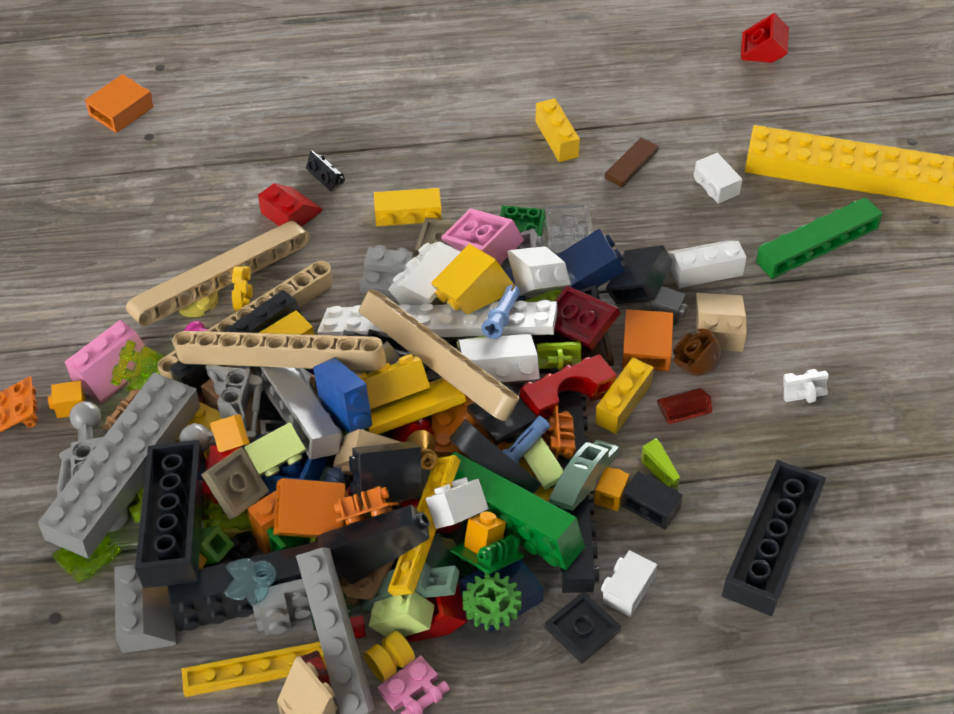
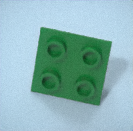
[450,534,525,574]

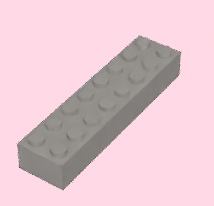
[38,373,200,559]

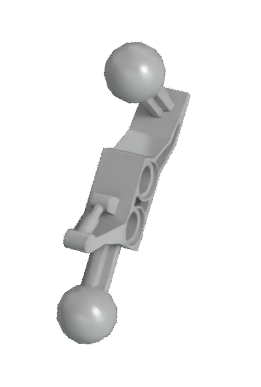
[179,365,264,453]
[57,401,129,532]

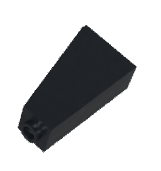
[318,505,430,584]

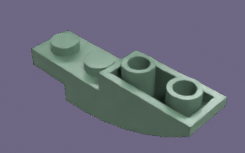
[549,440,619,510]
[362,562,459,611]

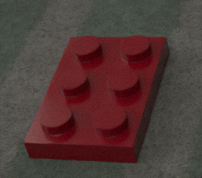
[554,286,621,350]

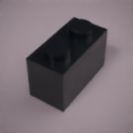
[621,471,683,530]

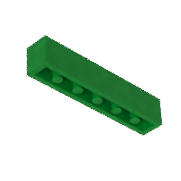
[756,197,883,279]

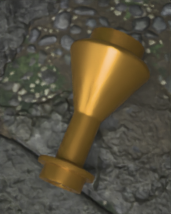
[406,430,438,470]

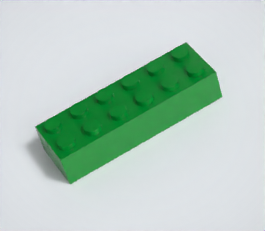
[451,451,585,570]

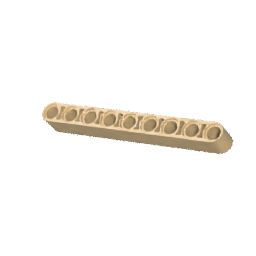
[126,221,310,326]
[158,261,333,380]
[358,289,519,421]
[172,331,386,371]

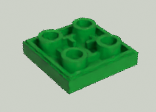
[500,205,545,237]

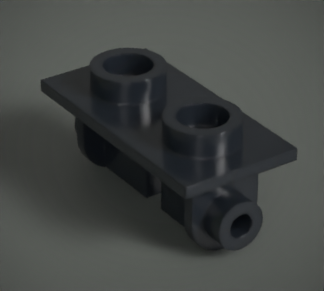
[306,150,345,192]

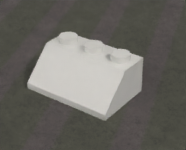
[668,240,747,288]
[388,242,460,306]
[458,334,540,385]

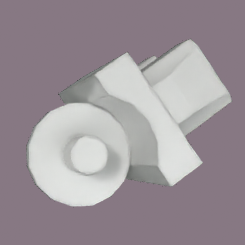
[783,369,828,403]

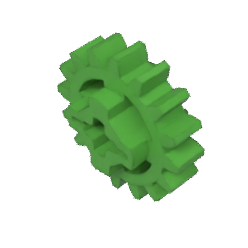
[463,572,521,630]

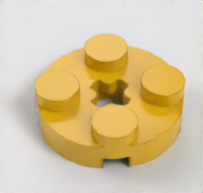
[232,266,253,312]

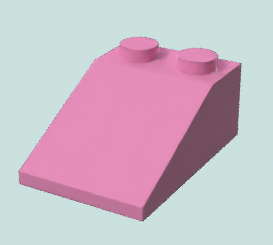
[441,208,524,266]

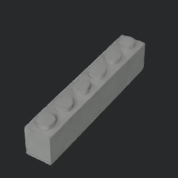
[253,366,343,460]
[296,548,375,714]

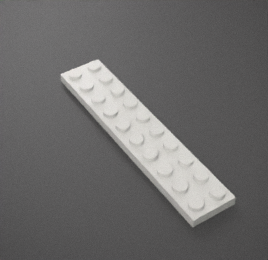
[317,300,557,337]

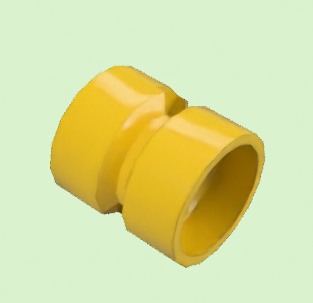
[363,630,415,682]

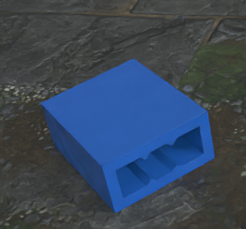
[313,358,372,433]

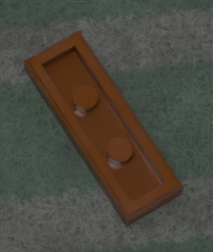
[605,137,659,187]

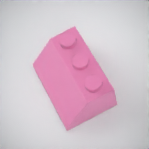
[65,320,156,404]

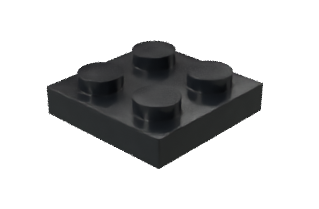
[545,591,622,664]

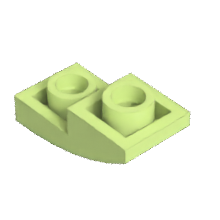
[523,437,563,490]

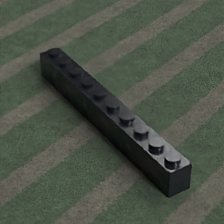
[550,368,600,593]

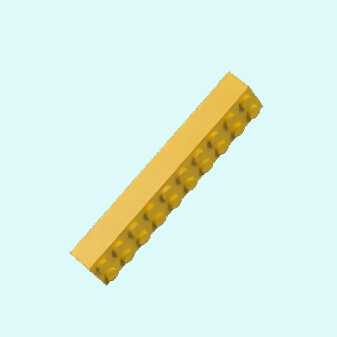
[745,125,954,207]

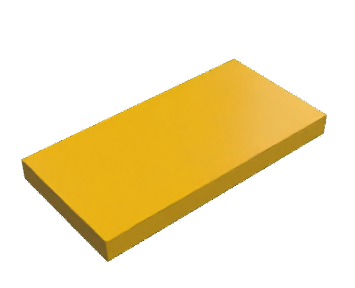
[367,378,466,435]

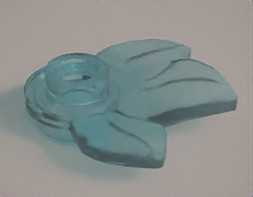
[225,559,276,605]

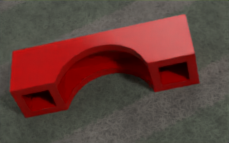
[519,354,617,419]

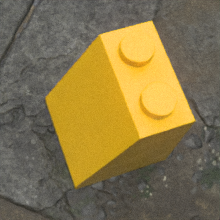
[431,243,515,315]

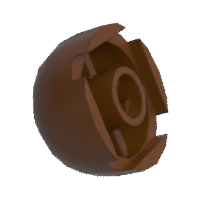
[673,328,722,377]

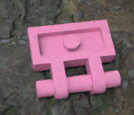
[377,655,450,714]

